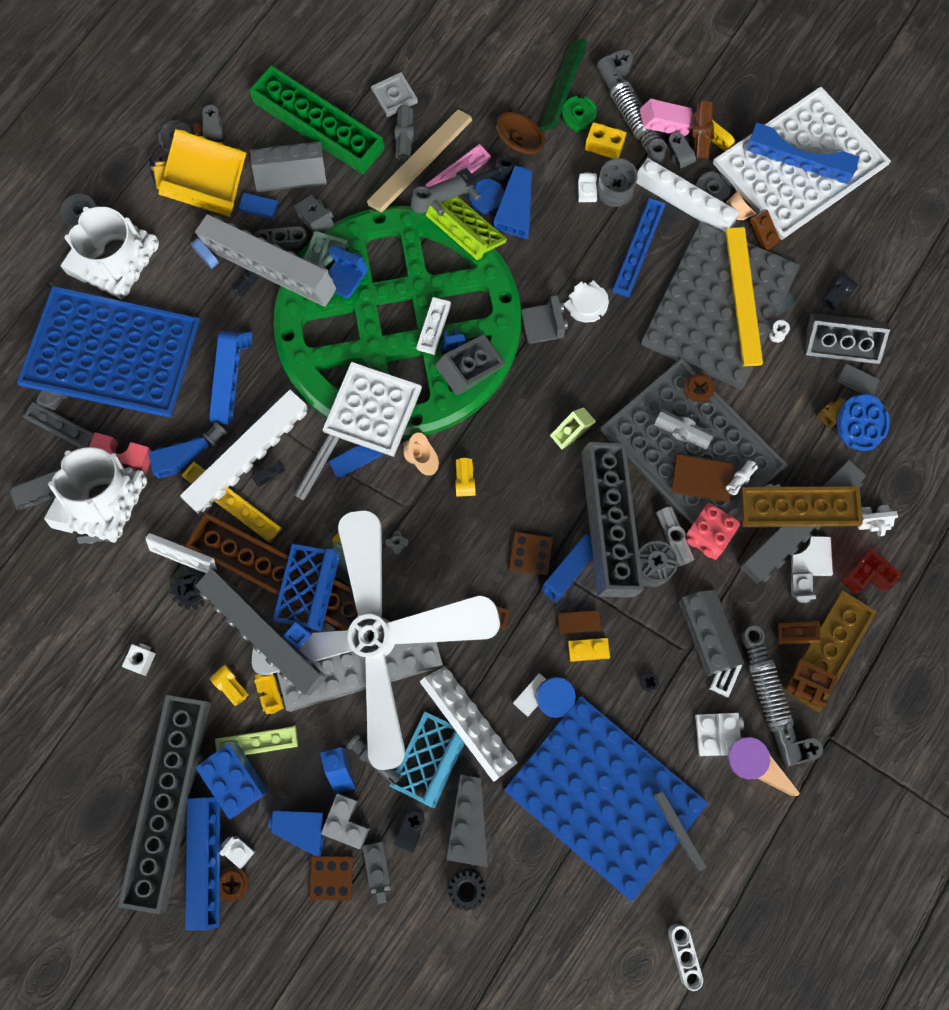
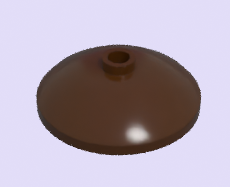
[496,112,545,154]

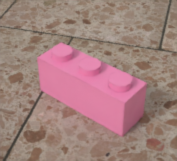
[640,99,695,136]

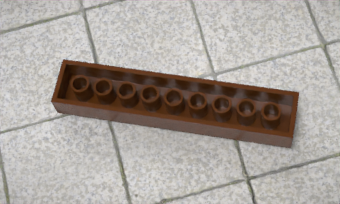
[185,513,358,631]

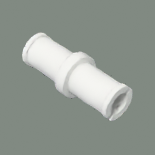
[726,460,758,495]

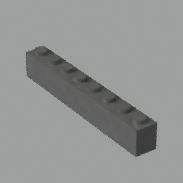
[740,460,866,584]
[196,568,327,695]

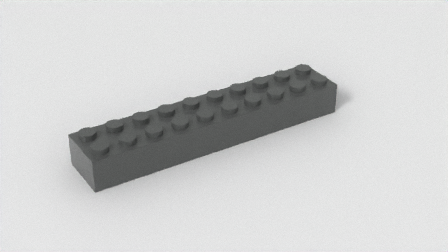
[118,695,211,914]

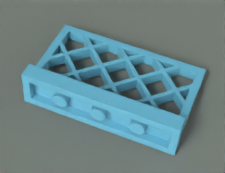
[390,712,465,808]

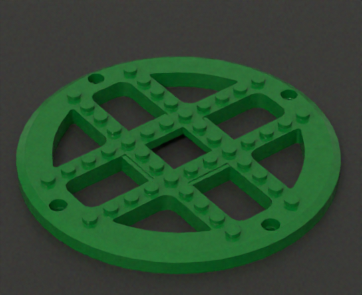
[274,206,521,439]

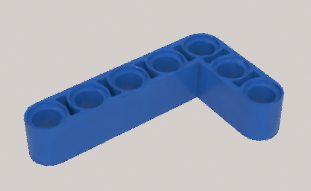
[209,329,252,425]

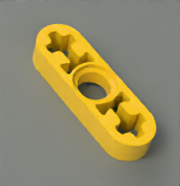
[693,112,735,151]

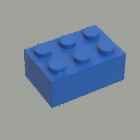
[195,741,269,819]

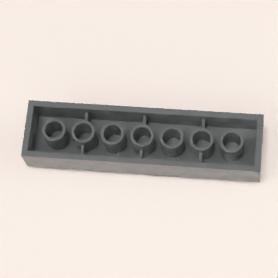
[581,442,644,597]

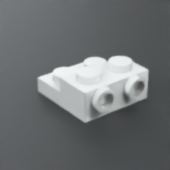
[695,713,744,756]

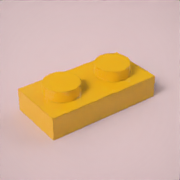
[568,638,610,662]

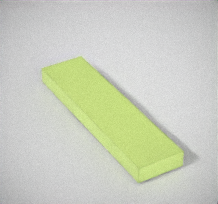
[215,726,298,755]

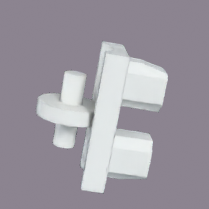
[858,505,898,536]

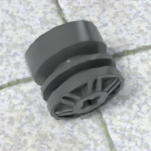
[597,158,638,207]
[639,541,678,587]

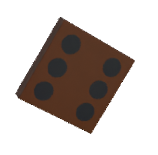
[509,532,553,576]
[310,856,354,901]

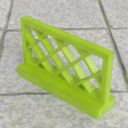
[426,196,507,260]

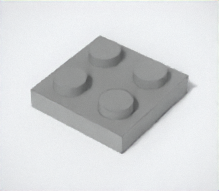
[371,72,418,117]

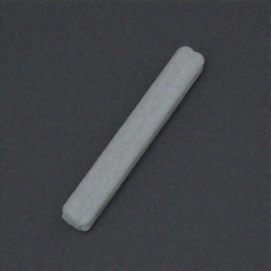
[295,434,339,500]

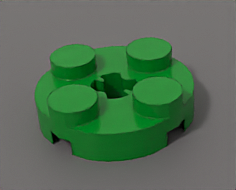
[561,96,596,132]

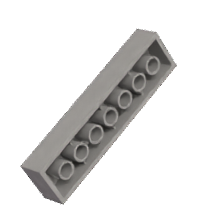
[195,214,336,307]
[277,642,443,712]

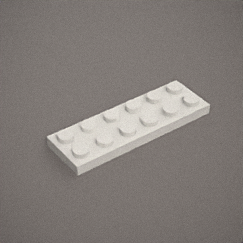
[420,666,518,781]

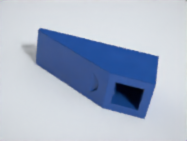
[148,437,209,479]

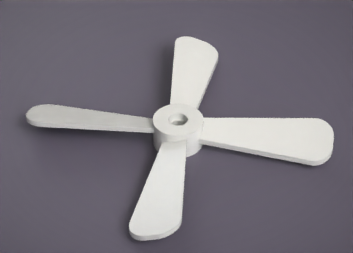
[252,511,500,770]

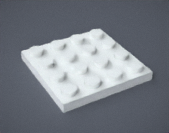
[323,362,422,457]

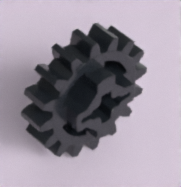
[170,568,210,610]

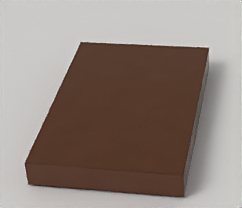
[671,454,734,502]

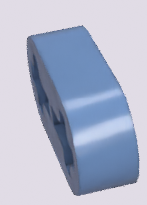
[190,238,219,269]

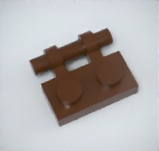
[786,659,838,708]

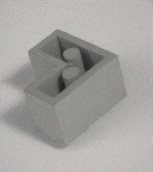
[321,794,370,849]

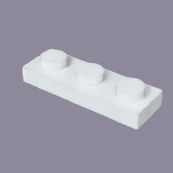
[417,297,451,355]

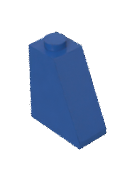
[320,747,356,794]
[269,811,325,856]

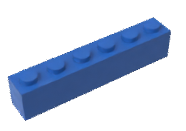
[185,797,220,930]

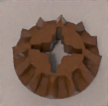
[684,374,715,403]
[219,867,249,902]

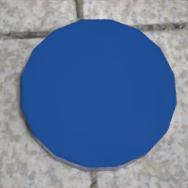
[469,179,504,214]
[535,677,576,718]

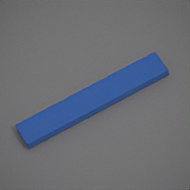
[612,198,666,298]

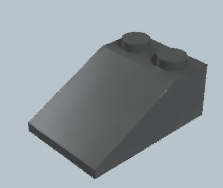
[435,334,505,396]

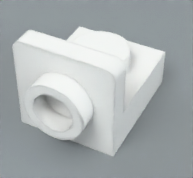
[578,172,597,202]
[219,836,255,869]

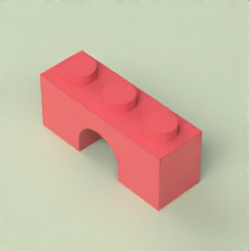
[89,432,151,473]

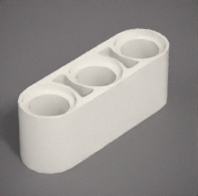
[668,924,703,991]

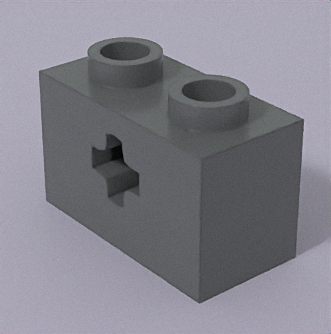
[294,195,334,234]

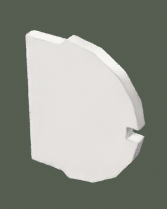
[563,280,609,323]

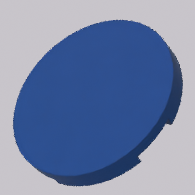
[837,394,890,451]

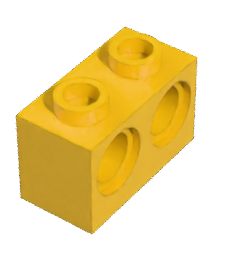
[585,122,627,159]

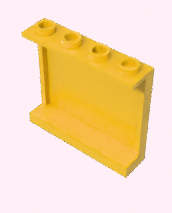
[159,129,246,217]

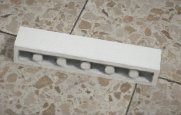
[636,158,740,232]

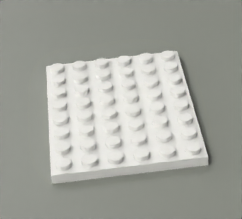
[713,87,891,240]

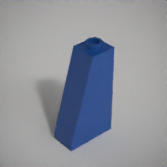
[494,166,532,240]
[542,534,593,603]

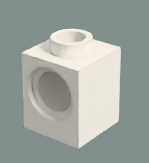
[122,643,155,676]

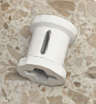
[769,320,790,343]

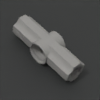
[654,409,714,449]
[655,507,694,566]

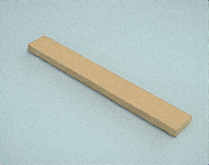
[367,110,472,213]

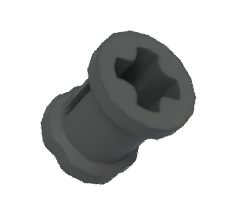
[202,421,227,446]

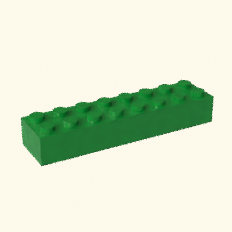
[249,66,385,175]

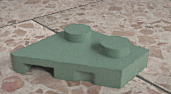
[304,231,349,267]

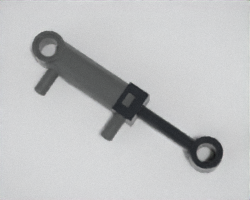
[411,155,514,215]

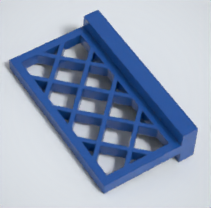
[272,544,340,631]

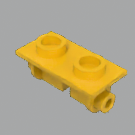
[254,674,284,714]

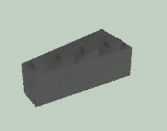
[446,775,488,867]

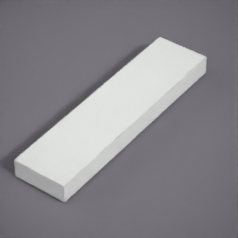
[146,533,217,573]

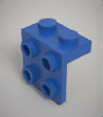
[328,246,368,298]

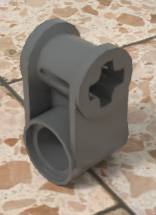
[202,105,223,141]
[666,132,696,170]

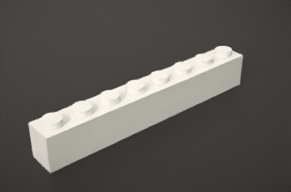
[180,390,307,515]

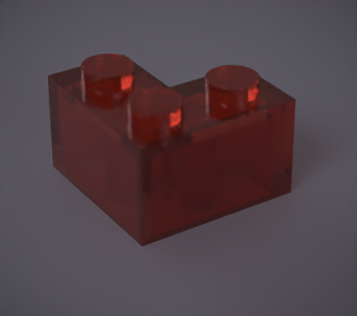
[840,548,903,594]

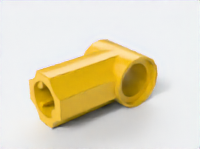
[456,458,476,497]
[209,665,249,706]

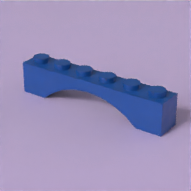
[746,123,860,184]

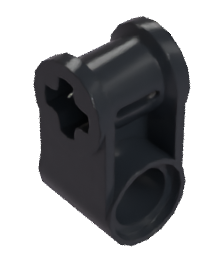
[394,810,425,853]

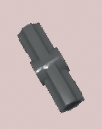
[395,106,414,161]

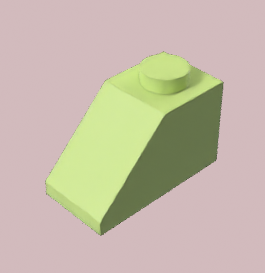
[550,408,596,449]

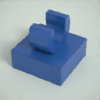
[442,329,465,352]
[283,621,312,650]

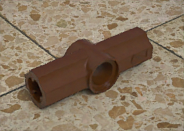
[693,101,714,159]

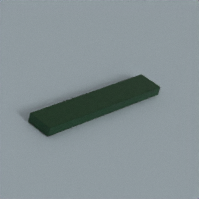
[539,38,587,131]

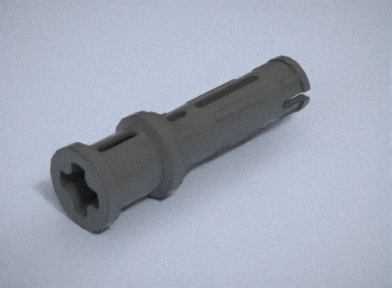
[346,734,402,786]

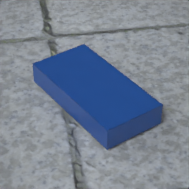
[238,193,279,219]

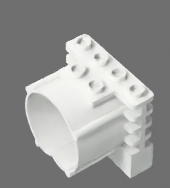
[61,207,159,300]
[44,447,147,543]

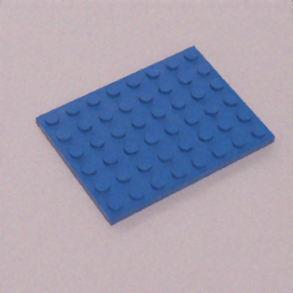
[17,286,200,418]
[504,696,708,902]

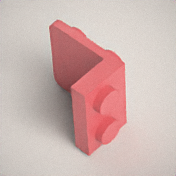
[685,503,740,560]

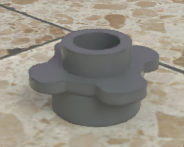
[385,531,409,554]

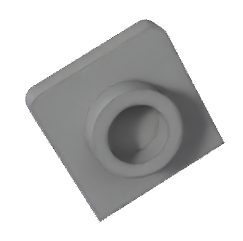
[791,572,816,603]

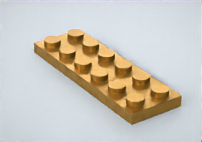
[740,486,863,527]
[783,590,877,712]

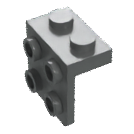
[521,295,568,344]

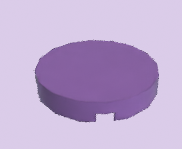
[728,737,771,779]

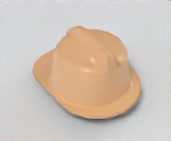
[725,187,757,220]
[403,433,439,475]

